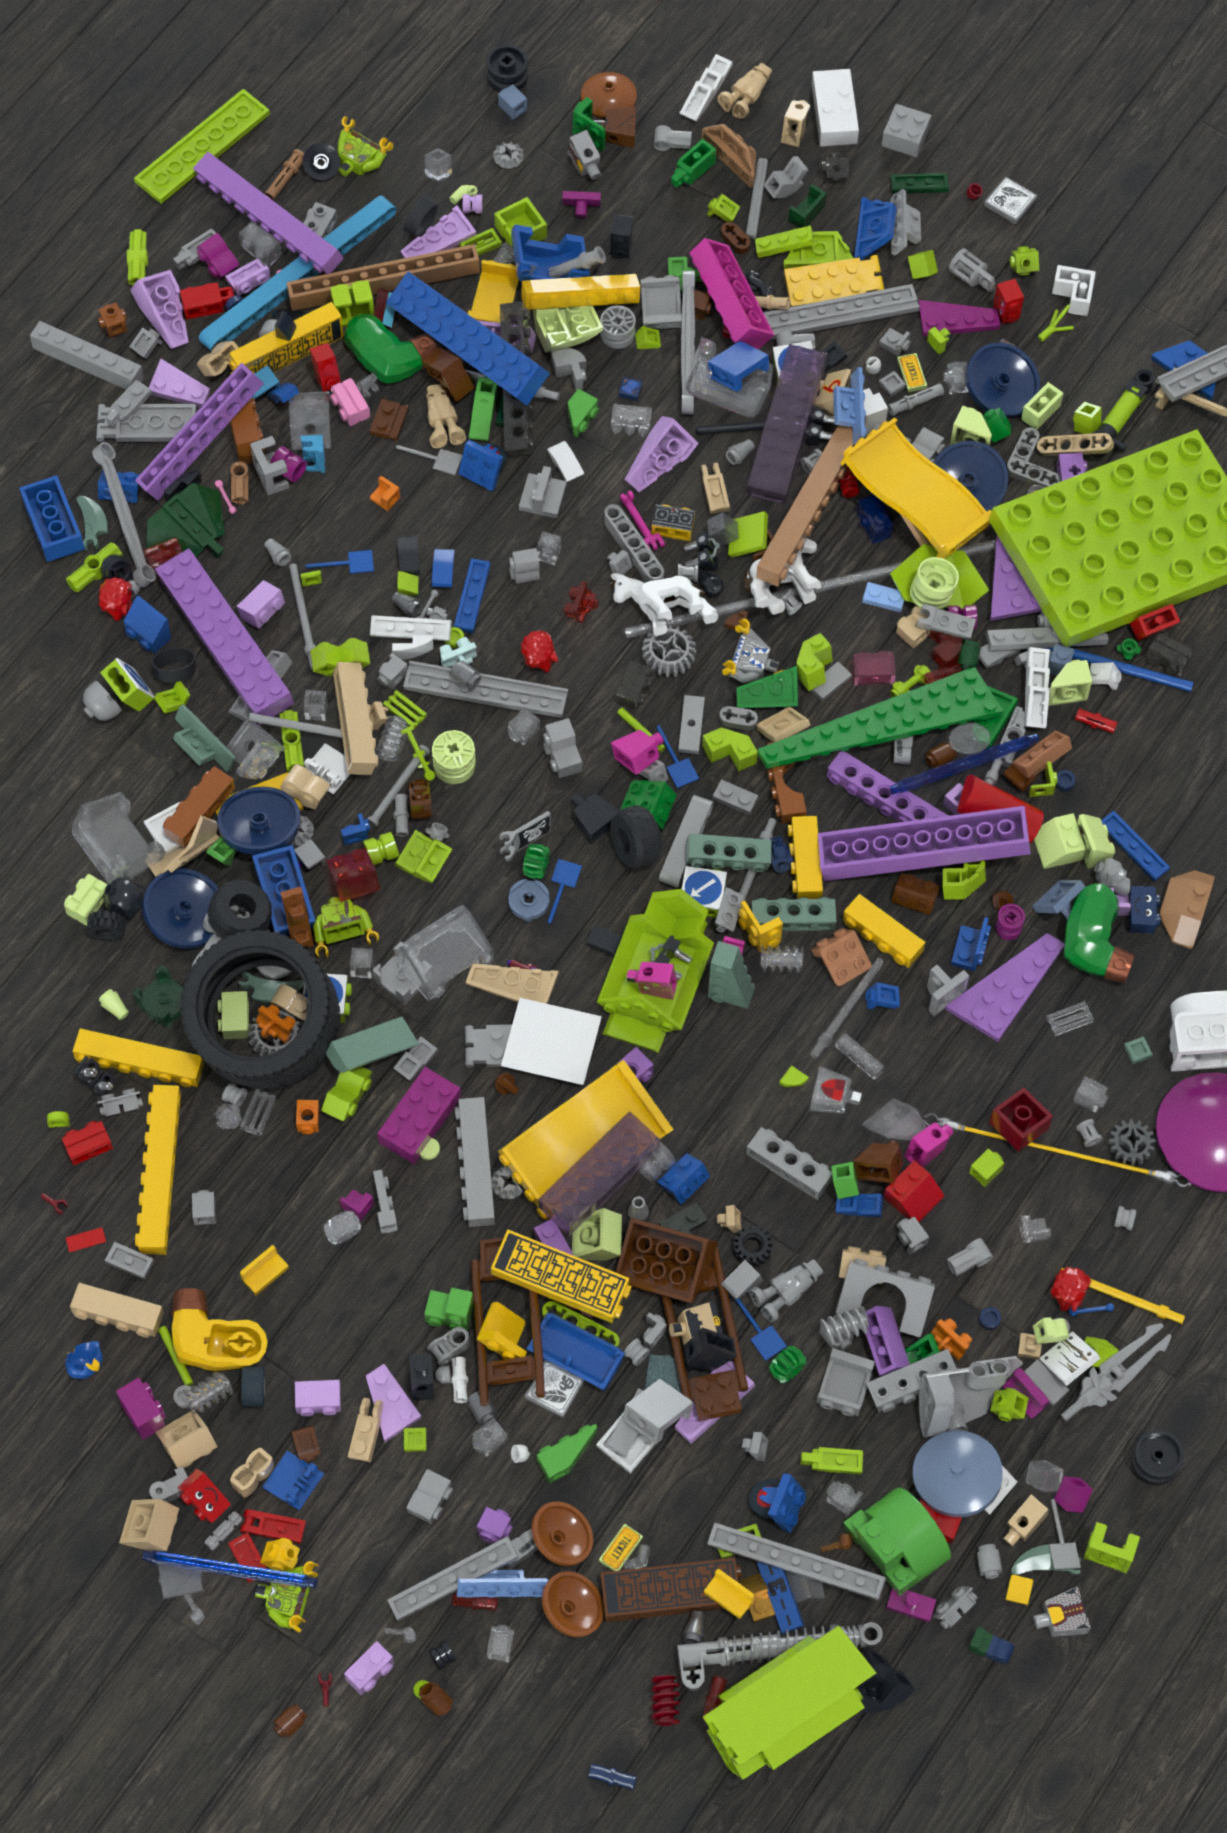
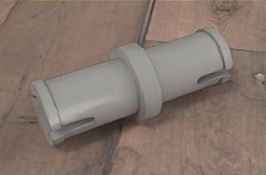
[393,794,410,837]

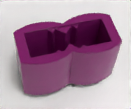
[196,233,239,280]

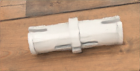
[451,1357,468,1403]

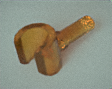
[821,1534,852,1552]

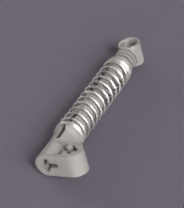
[677,1622,883,1691]

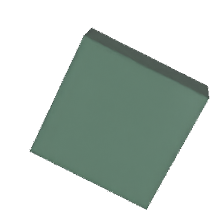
[1124,1036,1153,1064]

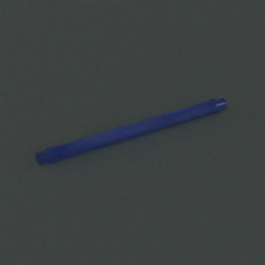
[890,733,1039,794]
[143,1550,317,1588]

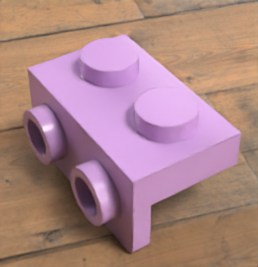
[225,259,271,296]

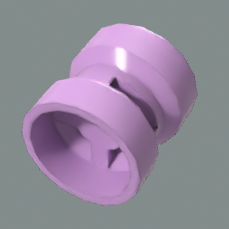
[463,194,482,214]

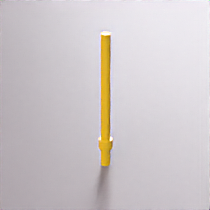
[1061,1268,1185,1324]

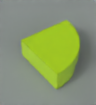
[779,1066,809,1088]

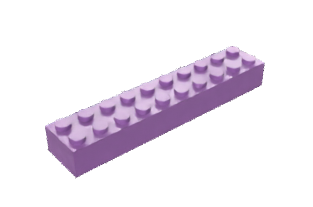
[155,549,294,725]
[818,806,1031,881]

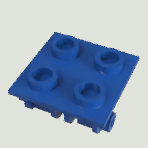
[262,1451,324,1511]

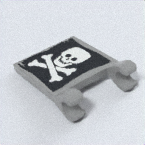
[500,811,551,862]

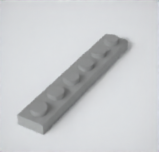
[986,627,1109,651]
[388,1536,519,1621]

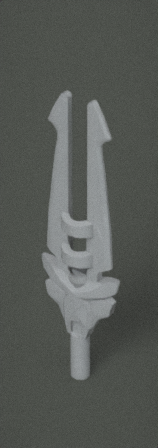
[1060,1324,1171,1422]

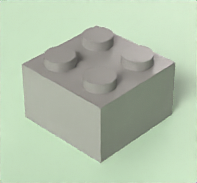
[882,104,931,157]

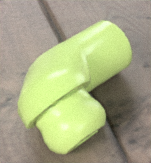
[449,185,478,204]

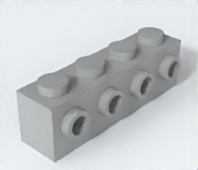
[867,1349,957,1412]

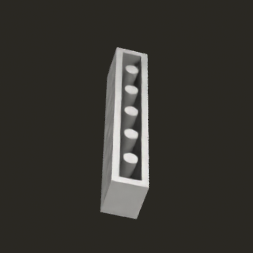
[30,321,144,390]
[455,1097,495,1227]

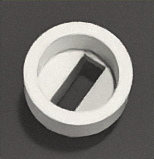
[865,356,881,374]
[511,1445,530,1463]

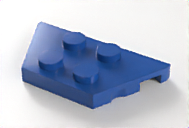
[854,197,897,261]
[1151,340,1216,401]

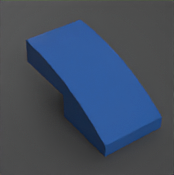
[266,382,299,403]
[432,549,454,587]
[836,1193,883,1217]

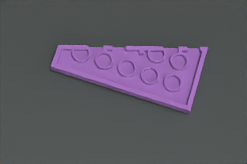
[990,535,1042,621]
[945,933,1064,1042]

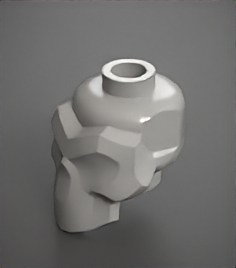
[1094,857,1130,896]

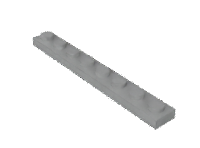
[707,1523,886,1600]

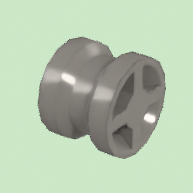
[222,1082,248,1108]
[1114,1206,1136,1230]
[624,1338,651,1366]

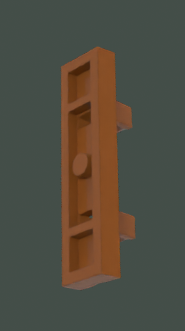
[280,887,314,948]

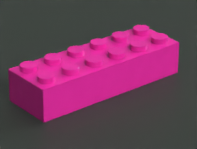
[689,238,774,349]

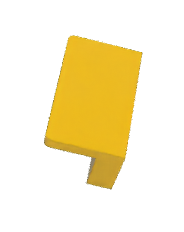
[240,1245,289,1296]
[704,1569,755,1620]

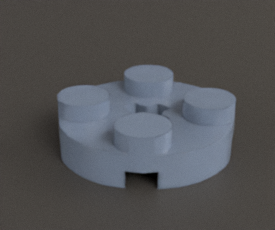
[508,879,550,922]

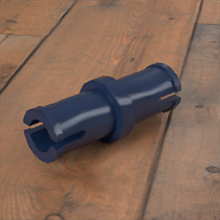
[589,1763,637,1790]

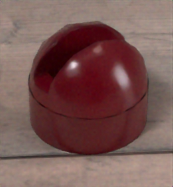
[966,183,983,200]

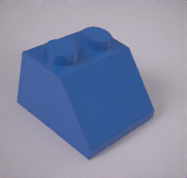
[123,596,171,655]

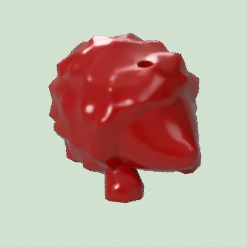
[99,577,133,621]
[521,631,558,673]
[1051,1267,1092,1312]

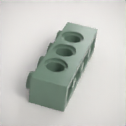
[686,833,771,872]
[751,897,836,931]

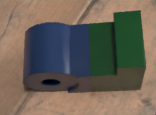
[968,1627,1015,1664]

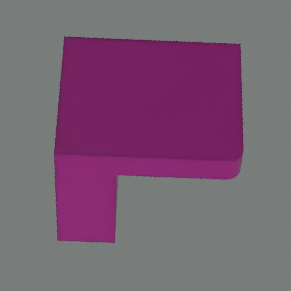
[339,1190,374,1221]
[1054,1476,1093,1513]

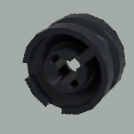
[101,554,133,581]

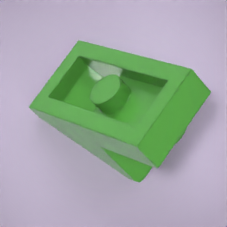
[206,837,238,866]

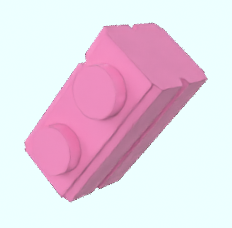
[330,378,370,426]

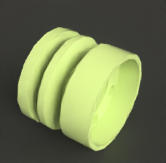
[910,557,959,610]
[432,730,476,784]

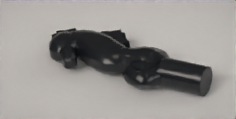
[744,270,776,297]

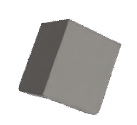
[294,839,326,869]

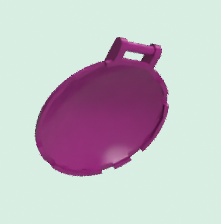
[1156,1072,1227,1192]

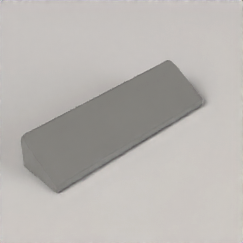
[228,650,292,723]

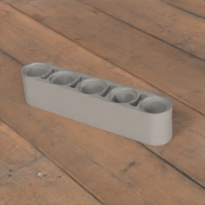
[604,504,664,583]
[659,795,714,888]

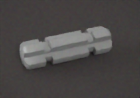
[205,1512,243,1550]

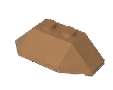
[701,124,756,188]
[1159,870,1215,949]

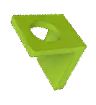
[1029,762,1057,797]

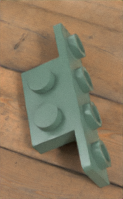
[173,704,235,772]

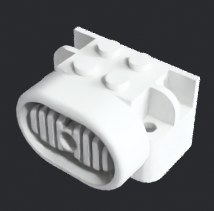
[1170,991,1227,1072]

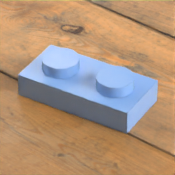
[862,582,904,613]

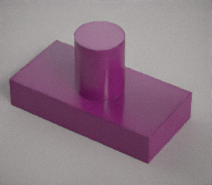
[562,191,601,218]
[886,1588,936,1623]

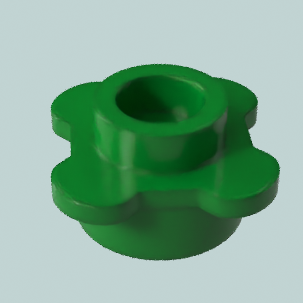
[1117,638,1141,660]

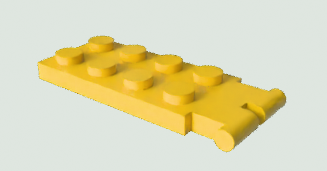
[784,255,884,307]

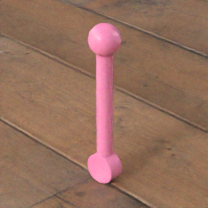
[215,480,236,514]

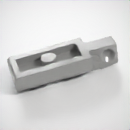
[173,229,216,270]
[106,380,152,427]

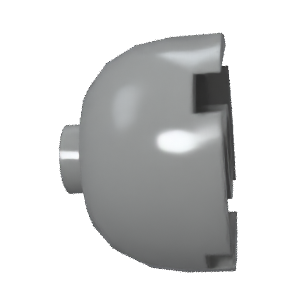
[83,680,122,721]

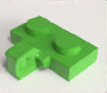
[668,257,703,294]

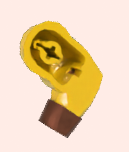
[171,1288,267,1371]

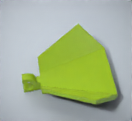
[890,543,989,610]

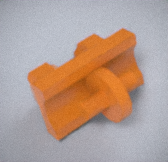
[256,1004,296,1043]
[931,1318,972,1361]

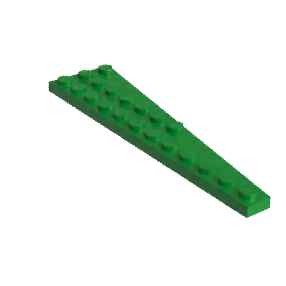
[757,667,1003,769]

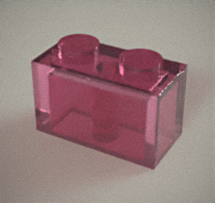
[852,651,896,685]

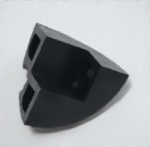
[856,1647,915,1713]

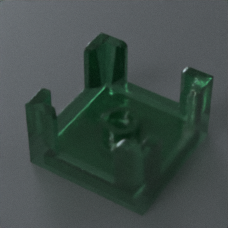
[132,964,184,1029]

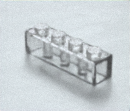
[835,1033,885,1080]

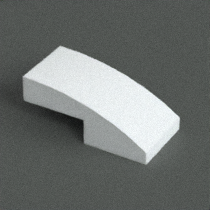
[547,441,584,482]
[392,636,434,660]

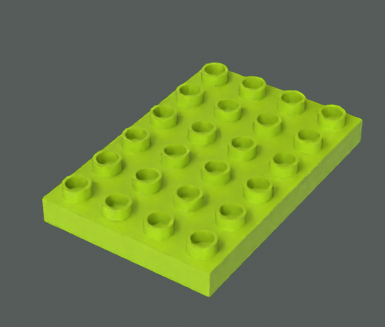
[989,429,1227,647]

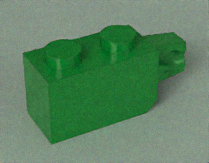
[671,139,716,188]

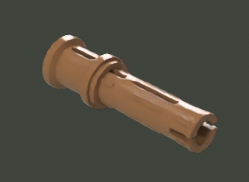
[265,149,304,201]

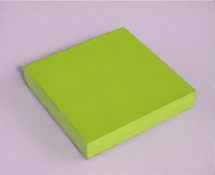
[728,511,768,558]

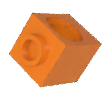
[296,1100,320,1134]

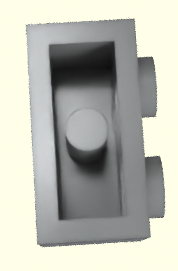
[303,202,337,238]

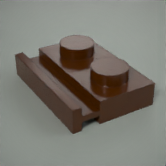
[370,398,409,441]

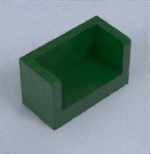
[788,184,827,228]

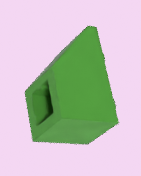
[568,389,599,438]
[831,1162,859,1199]

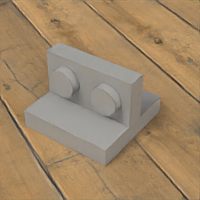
[519,466,567,518]
[927,965,969,1017]

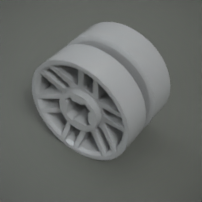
[600,305,636,349]

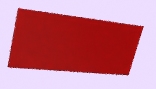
[66,1227,106,1252]

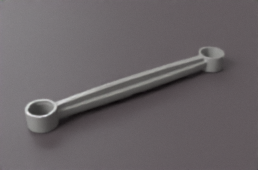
[681,271,695,415]
[92,442,156,587]

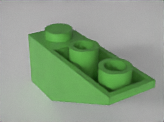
[469,377,498,441]
[537,1424,597,1484]

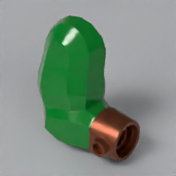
[344,314,437,384]
[1063,883,1135,983]

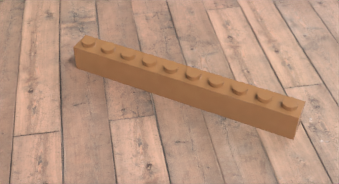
[286,244,480,311]
[756,425,855,587]

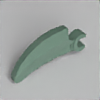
[77,496,108,551]
[239,972,304,1003]
[1011,1545,1081,1576]

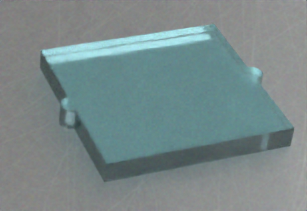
[645,1354,686,1393]

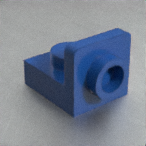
[341,813,370,846]
[865,982,900,1009]

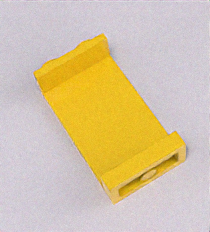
[468,260,519,324]

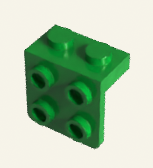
[572,97,606,152]
[620,780,677,829]

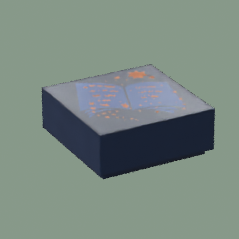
[619,377,643,401]

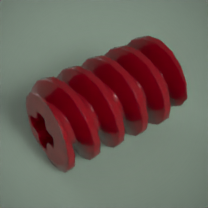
[651,1675,680,1726]

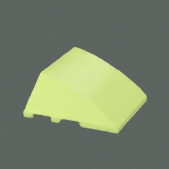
[532,306,603,353]

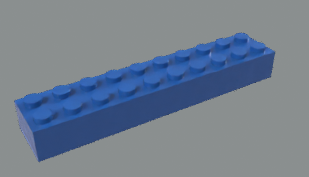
[386,271,550,405]

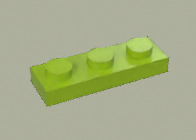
[755,226,814,258]

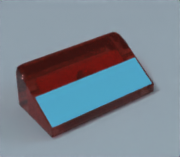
[373,288,396,330]

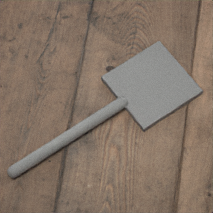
[396,445,463,475]
[1049,1499,1081,1570]

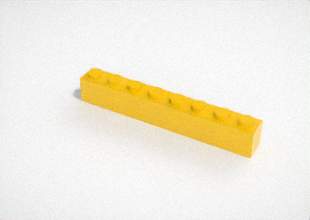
[135,1085,181,1255]

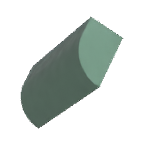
[326,1017,419,1073]

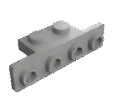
[890,189,921,256]

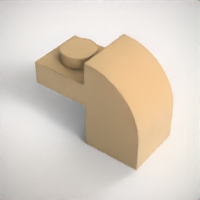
[269,984,308,1022]

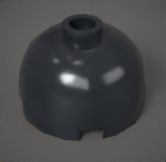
[104,877,145,918]

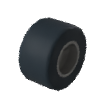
[241,1367,265,1407]

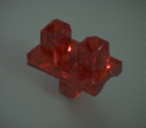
[143,537,183,568]
[564,581,599,623]

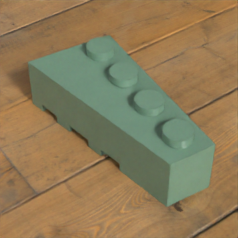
[708,941,755,1009]

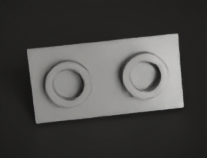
[715,887,744,932]
[98,1088,143,1117]
[932,1586,977,1629]

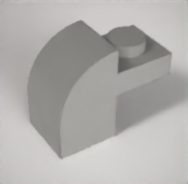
[764,156,808,199]
[551,348,586,390]

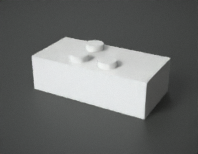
[811,69,859,146]

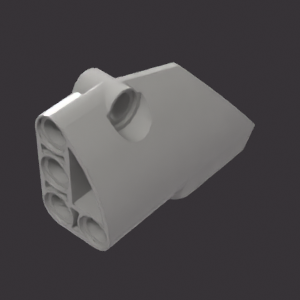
[919,1356,1023,1438]

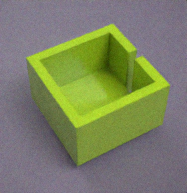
[494,197,547,253]
[330,280,374,327]

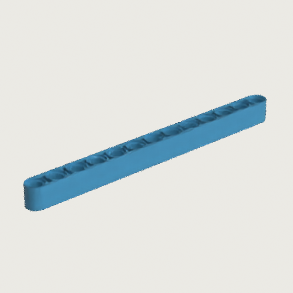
[199,195,397,351]

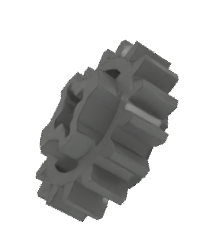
[1108,1119,1156,1166]

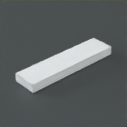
[370,616,452,641]

